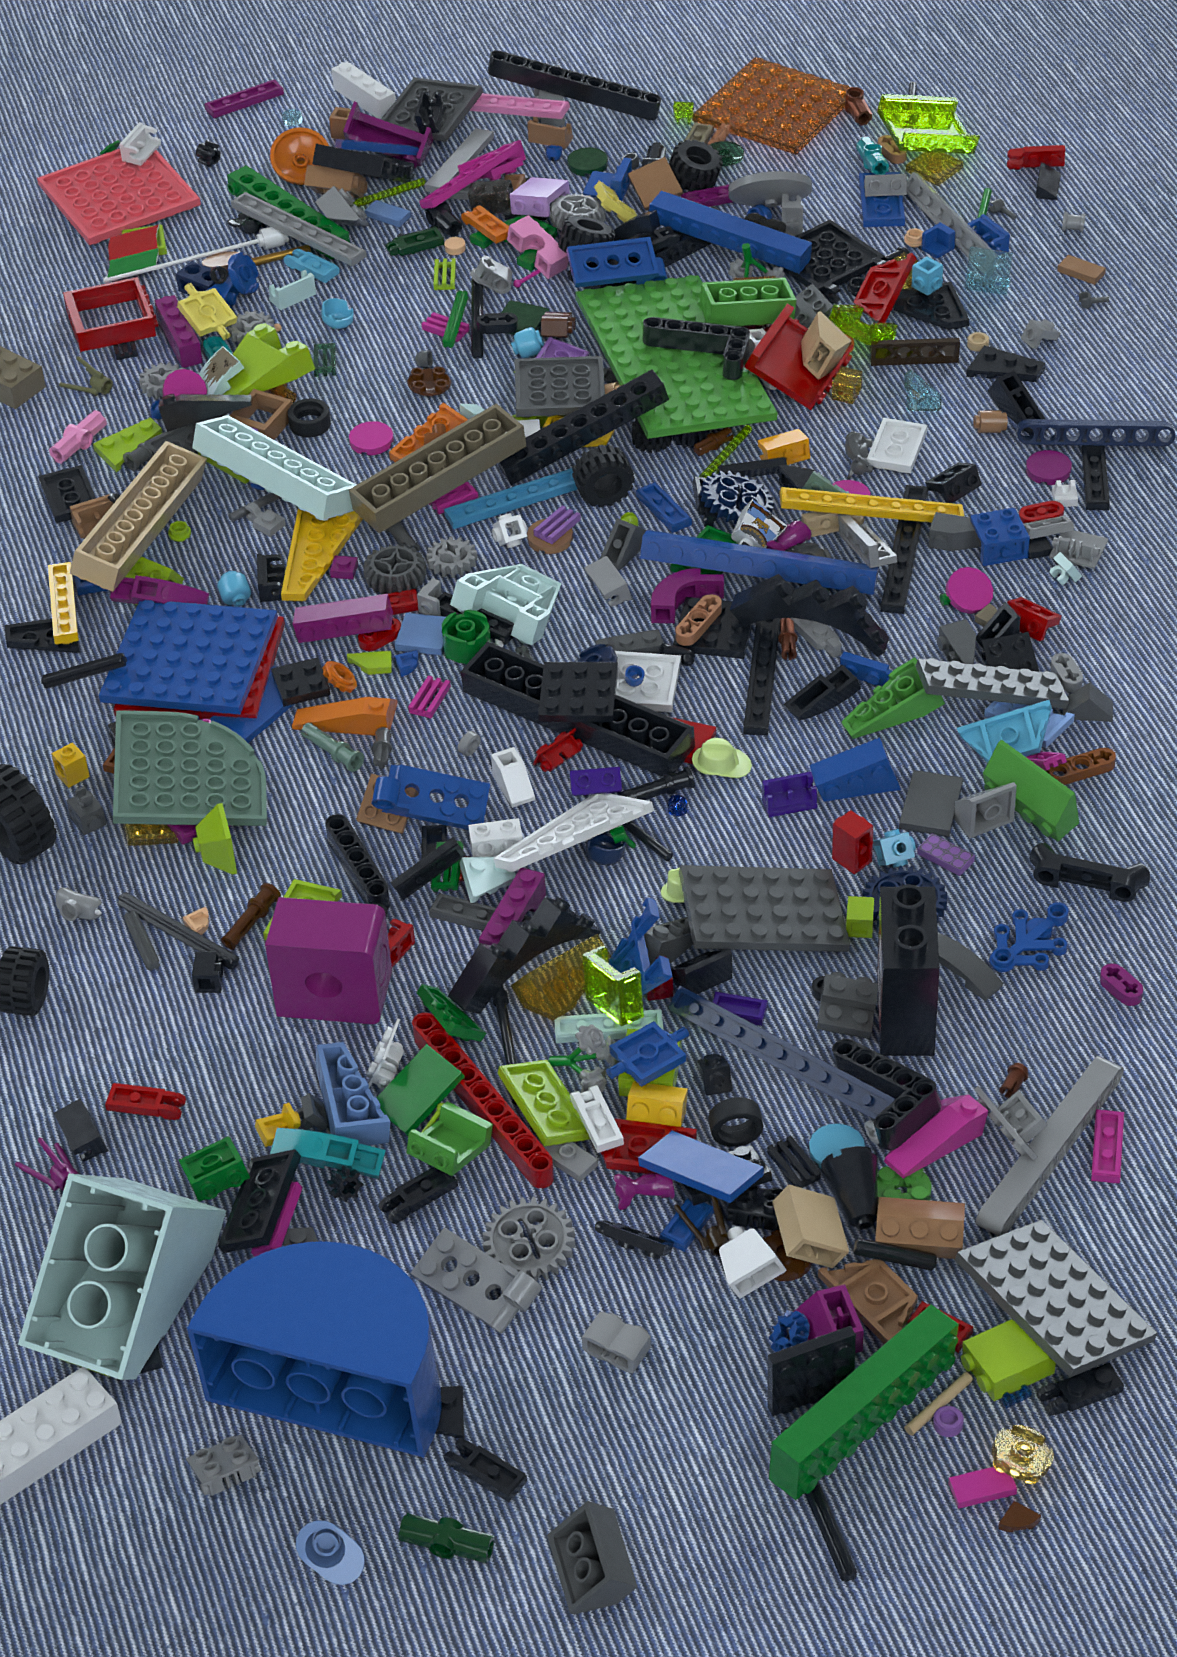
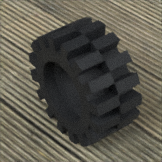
[631,418,672,453]

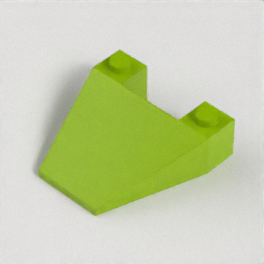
[222,323,315,395]

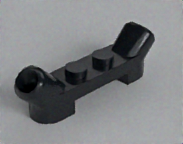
[1029,843,1150,902]

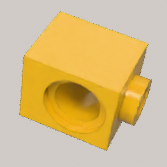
[51,742,90,788]

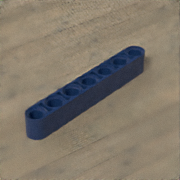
[1016,419,1176,446]

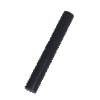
[623,821,673,861]

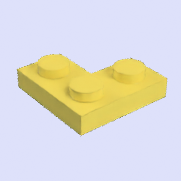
[594,181,637,223]

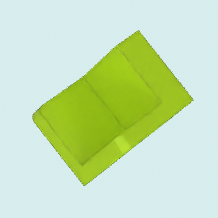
[846,896,874,938]

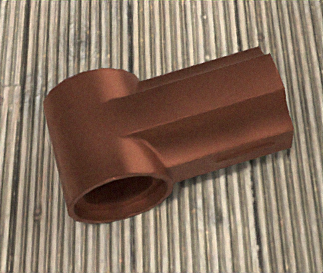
[845,87,872,126]

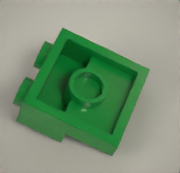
[179,1136,250,1202]

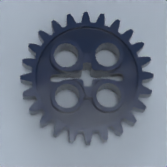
[700,471,774,525]
[863,866,947,927]

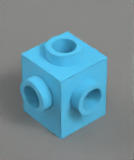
[912,256,943,296]
[873,829,916,868]

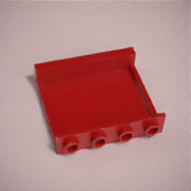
[744,303,854,410]

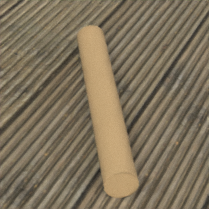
[904,1372,973,1436]

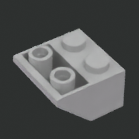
[315,186,369,227]

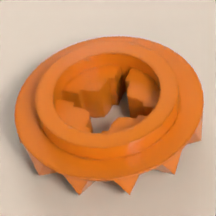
[322,661,357,693]

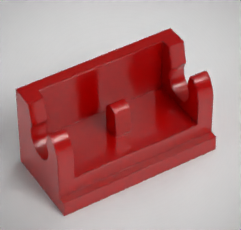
[388,919,415,968]

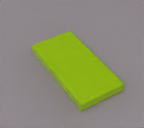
[497,1060,590,1146]

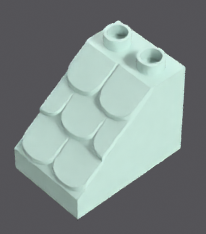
[18,1174,226,1380]

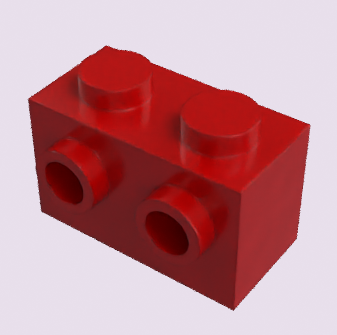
[832,810,874,875]

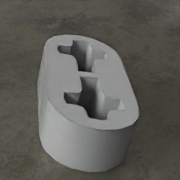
[1050,653,1083,693]

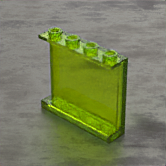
[877,94,980,154]

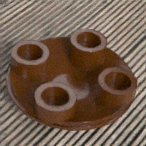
[407,366,451,396]

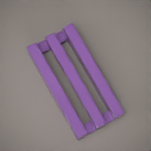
[533,505,581,544]

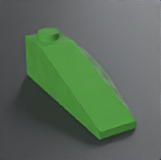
[841,657,945,739]

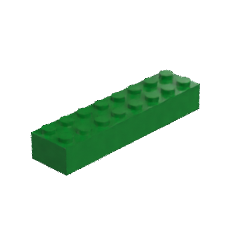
[769,1304,959,1500]

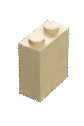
[772,1184,849,1268]

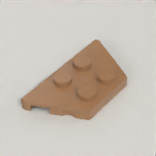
[818,1259,918,1344]

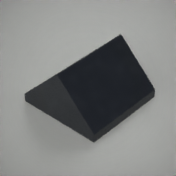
[671,948,732,994]

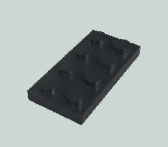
[218,1149,301,1253]

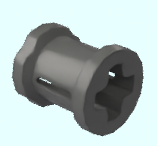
[123,443,153,471]

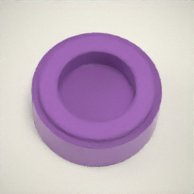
[933,1406,964,1437]

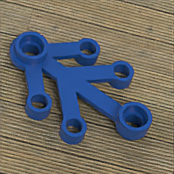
[989,902,1069,972]

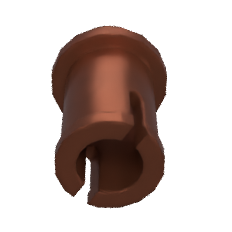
[999,1063,1029,1098]

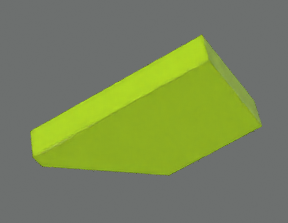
[347,651,392,675]

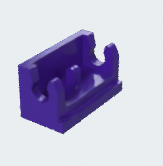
[762,772,818,818]

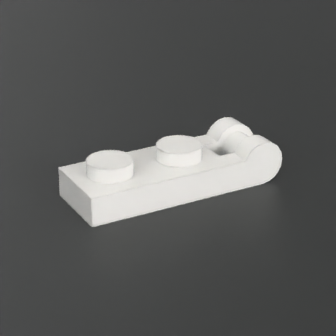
[570,1085,624,1153]

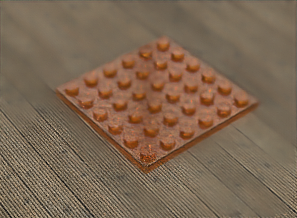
[693,57,851,155]

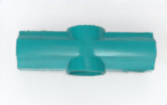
[856,137,889,175]

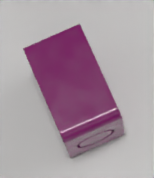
[265,897,392,1024]

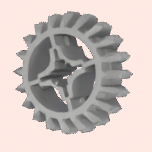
[550,193,606,230]

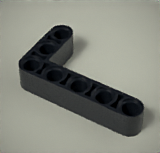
[643,317,750,380]
[832,1039,942,1150]

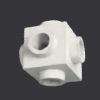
[492,513,527,548]

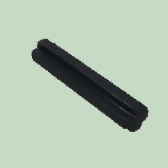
[853,1238,937,1271]

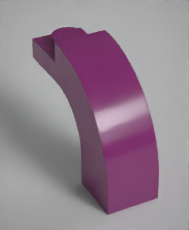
[651,568,724,624]

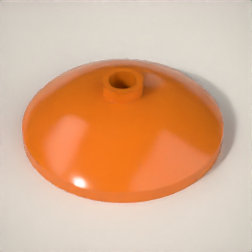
[270,128,329,185]

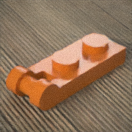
[461,205,509,244]

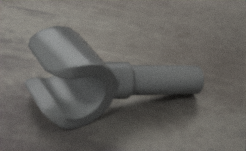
[989,199,1017,220]
[1079,292,1109,309]

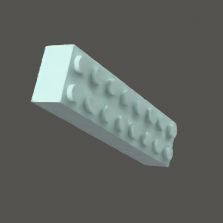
[192,415,356,521]

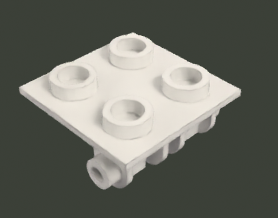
[366,1019,404,1090]

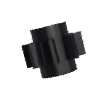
[196,140,221,167]
[326,1165,364,1202]

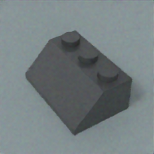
[547,1501,638,1615]

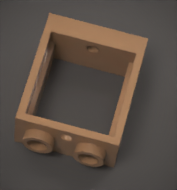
[304,165,368,199]
[230,389,292,440]

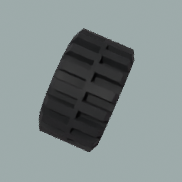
[669,140,723,192]
[558,216,615,253]
[572,445,635,507]
[0,946,49,1016]

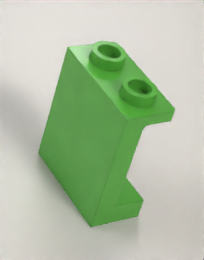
[406,1101,493,1176]

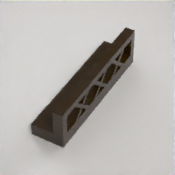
[869,338,960,366]

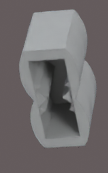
[582,1312,651,1373]

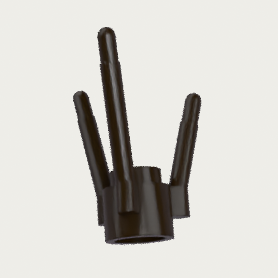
[674,1195,729,1256]

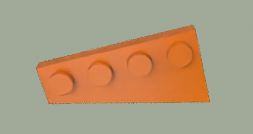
[389,402,468,462]

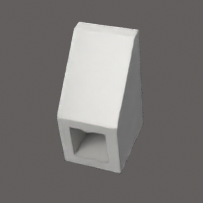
[491,747,535,808]

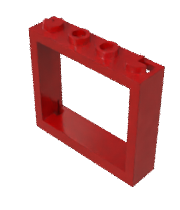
[63,277,159,352]

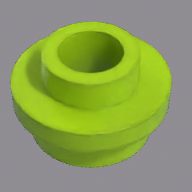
[168,521,191,542]

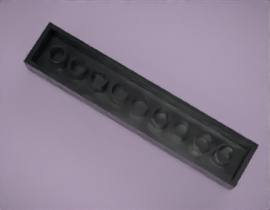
[460,642,695,776]

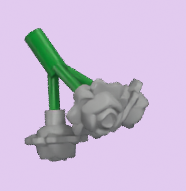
[728,243,784,280]
[548,1024,618,1093]

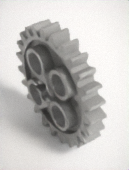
[482,1196,576,1281]

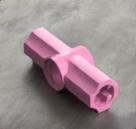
[49,410,107,464]

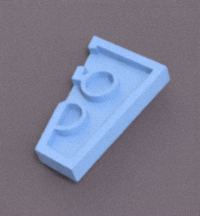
[984,701,1075,749]

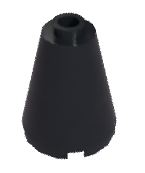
[821,1146,878,1230]

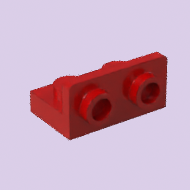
[1007,597,1062,641]

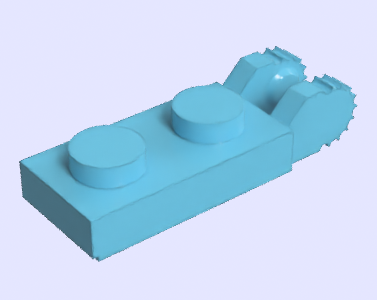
[284,248,340,283]

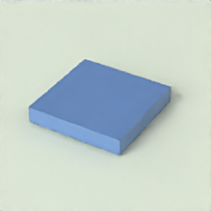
[395,613,446,655]

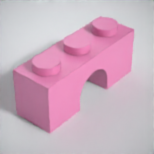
[507,215,568,279]

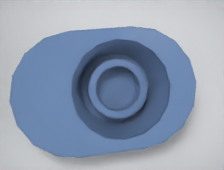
[296,1520,365,1585]

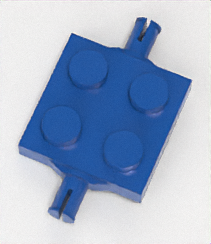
[606,1021,689,1087]

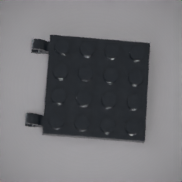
[777,220,887,304]

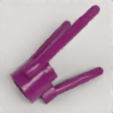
[15,1137,79,1191]

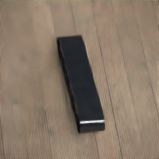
[325,814,390,910]

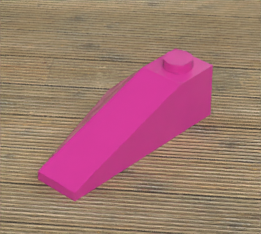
[884,1094,988,1179]

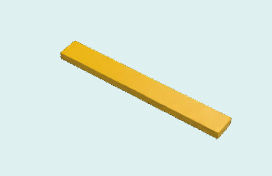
[779,487,965,523]

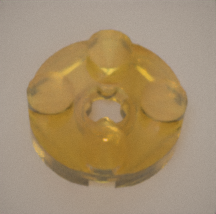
[991,1425,1054,1484]

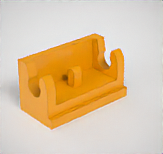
[757,429,810,465]

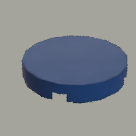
[228,252,259,295]

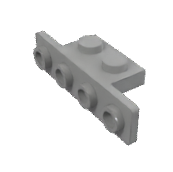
[974,1086,1048,1160]

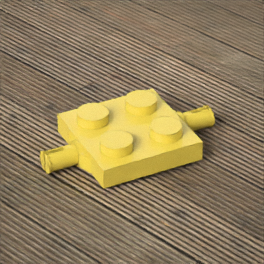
[177,283,237,340]

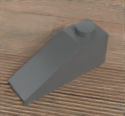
[929,512,981,551]

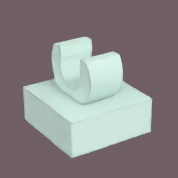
[1050,552,1082,585]

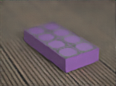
[917,833,975,876]

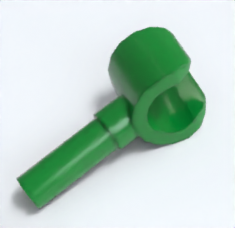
[609,825,636,849]

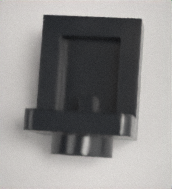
[697,1054,732,1095]

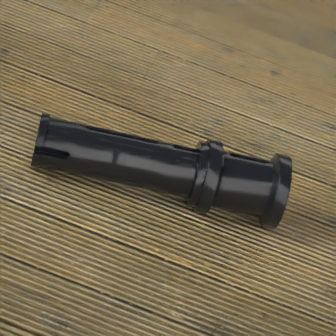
[617,766,695,800]

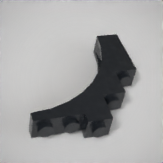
[730,574,889,657]
[448,897,601,1014]

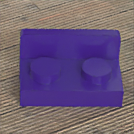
[570,767,622,796]

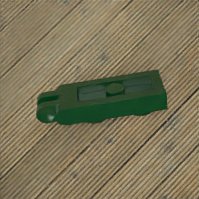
[385,227,444,256]

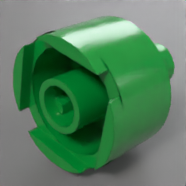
[442,610,491,665]

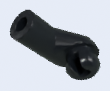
[659,643,695,666]

